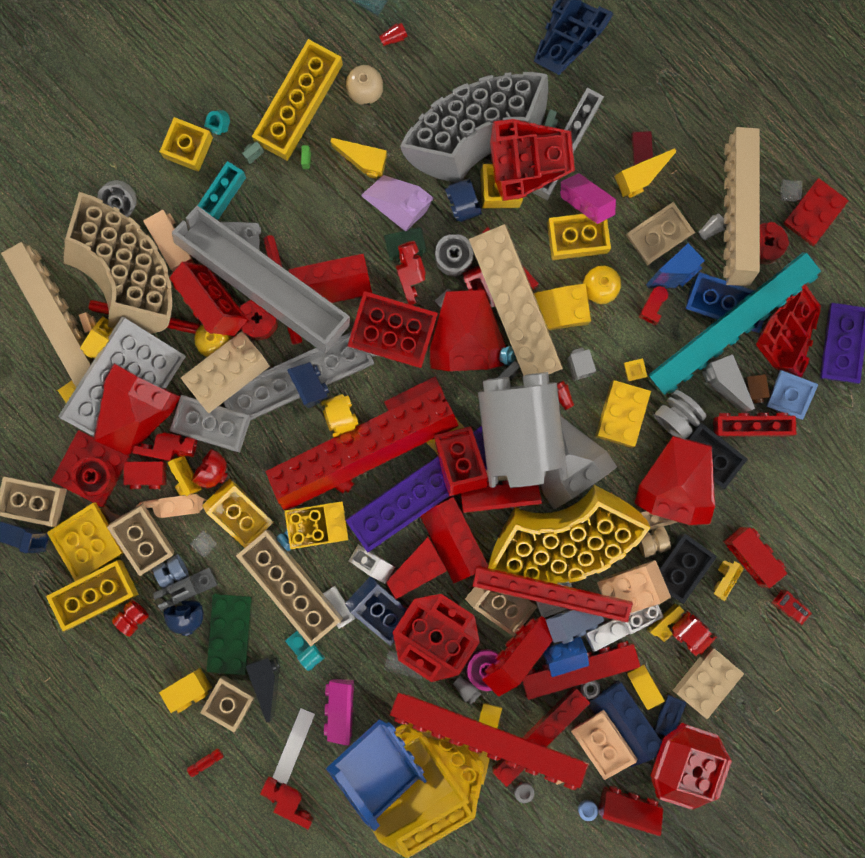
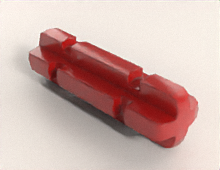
[187,749,223,777]

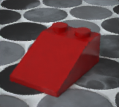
[434,426,488,496]

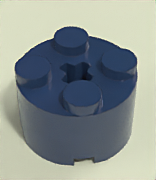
[445,178,482,222]

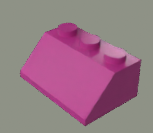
[324,679,354,745]

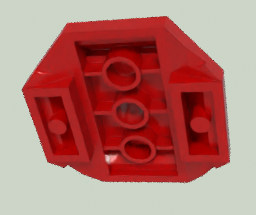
[393,593,480,682]
[651,723,732,810]

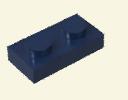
[653,694,687,736]

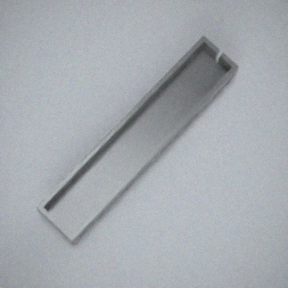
[172,206,350,354]

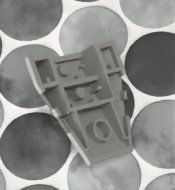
[541,417,617,510]

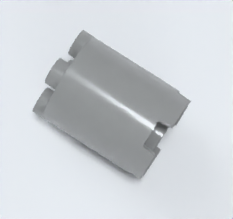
[478,372,568,488]

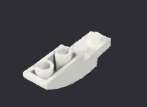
[585,605,663,651]

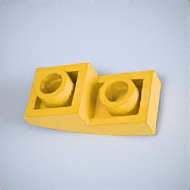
[627,665,665,710]

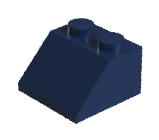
[287,362,330,409]

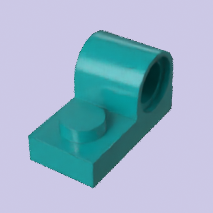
[285,630,325,671]

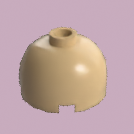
[346,65,383,105]

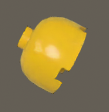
[583,265,621,304]
[194,324,233,358]

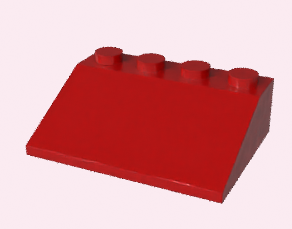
[347,291,438,368]

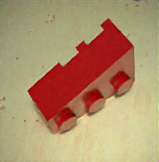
[386,537,447,599]

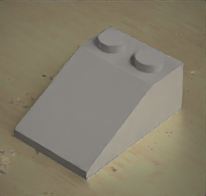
[703,354,755,413]

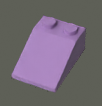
[362,175,434,231]

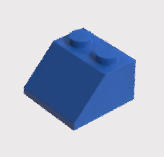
[543,636,589,677]

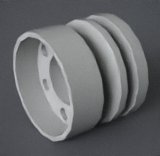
[654,390,706,439]

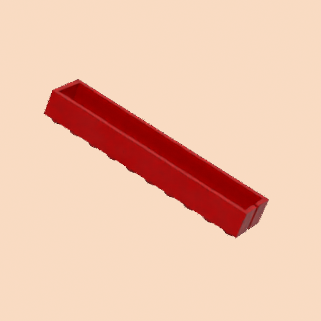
[265,386,459,511]
[390,693,589,790]

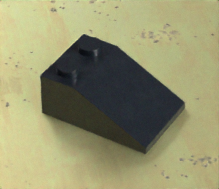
[246,654,281,723]

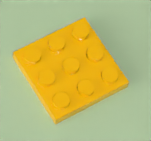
[47,502,124,581]

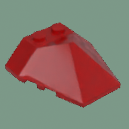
[490,119,575,201]
[756,284,821,378]
[429,290,506,371]
[93,363,181,456]
[635,436,715,525]

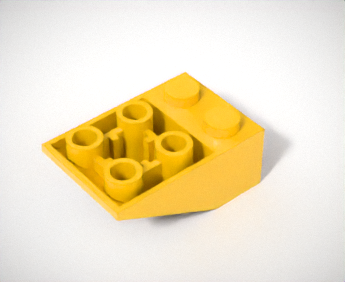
[285,502,348,549]

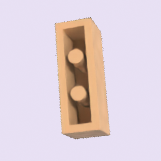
[143,210,194,272]

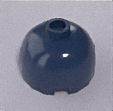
[163,600,203,636]

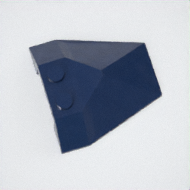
[534,0,614,75]

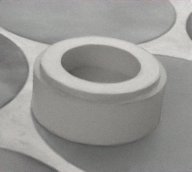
[514,782,534,803]

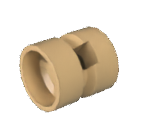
[638,526,671,558]

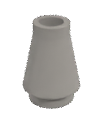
[698,213,727,240]
[453,676,481,705]

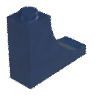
[0,522,49,553]

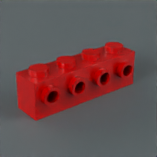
[713,413,796,437]

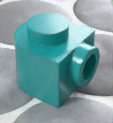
[204,110,230,135]

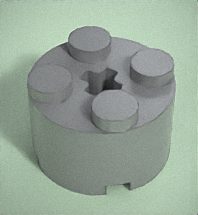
[435,234,473,277]

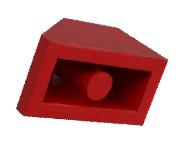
[463,266,495,308]

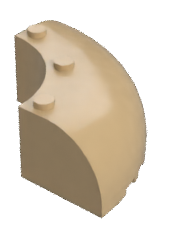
[63,192,172,334]

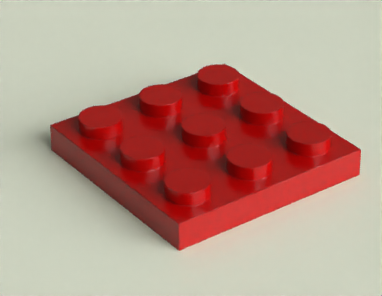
[51,430,131,507]

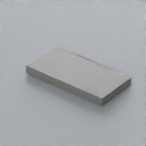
[170,395,251,453]

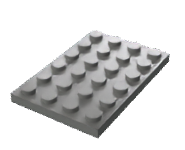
[58,316,186,436]

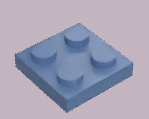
[766,370,818,420]

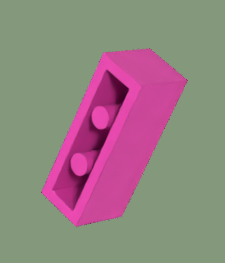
[560,173,616,224]

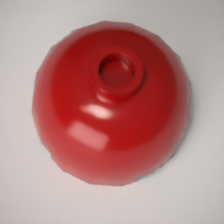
[191,449,228,488]

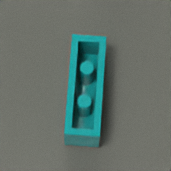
[197,161,247,220]

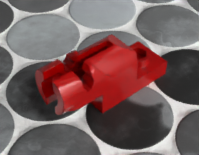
[395,241,426,305]
[133,433,198,461]
[260,776,313,830]

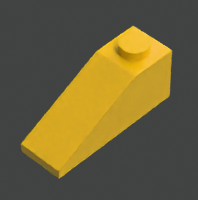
[330,138,387,178]
[80,316,114,358]

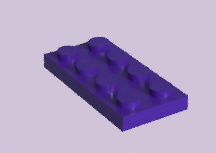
[820,303,865,384]

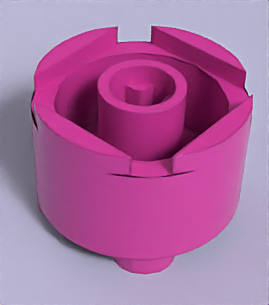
[467,649,498,691]

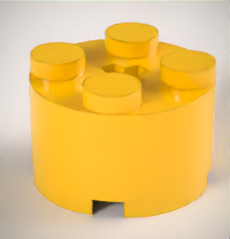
[320,394,358,438]

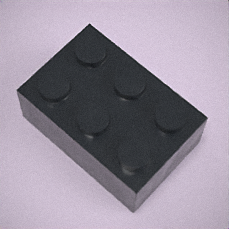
[686,423,748,490]
[658,533,717,604]

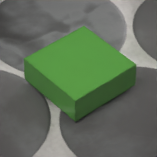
[301,145,311,169]

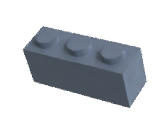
[546,609,604,644]

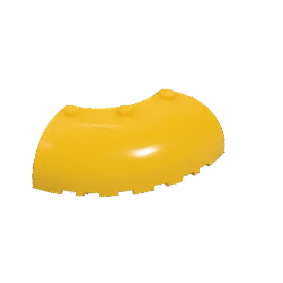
[488,485,650,584]

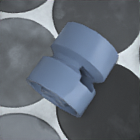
[152,554,189,588]

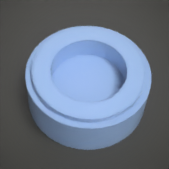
[578,800,598,821]

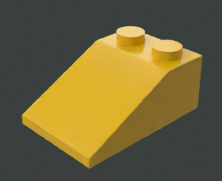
[614,148,676,198]
[534,284,591,330]
[202,479,274,548]

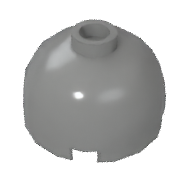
[98,180,137,217]

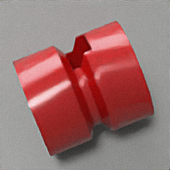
[112,600,149,637]

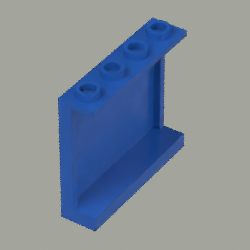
[326,719,427,831]

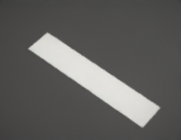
[273,708,315,784]

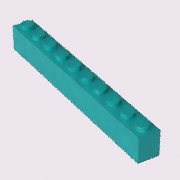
[648,252,821,395]

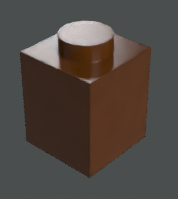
[743,374,770,404]

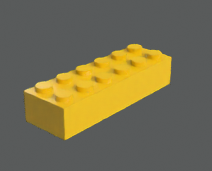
[252,39,343,161]

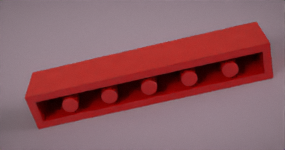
[522,641,641,700]
[492,686,590,787]

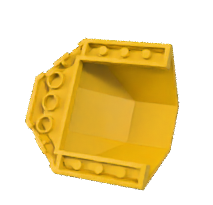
[371,723,485,858]

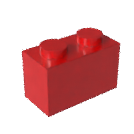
[124,462,167,489]

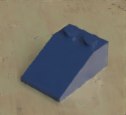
[345,576,407,646]

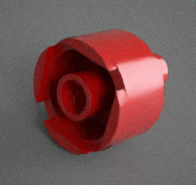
[760,222,789,265]
[240,300,279,340]
[71,457,116,496]
[672,610,717,656]

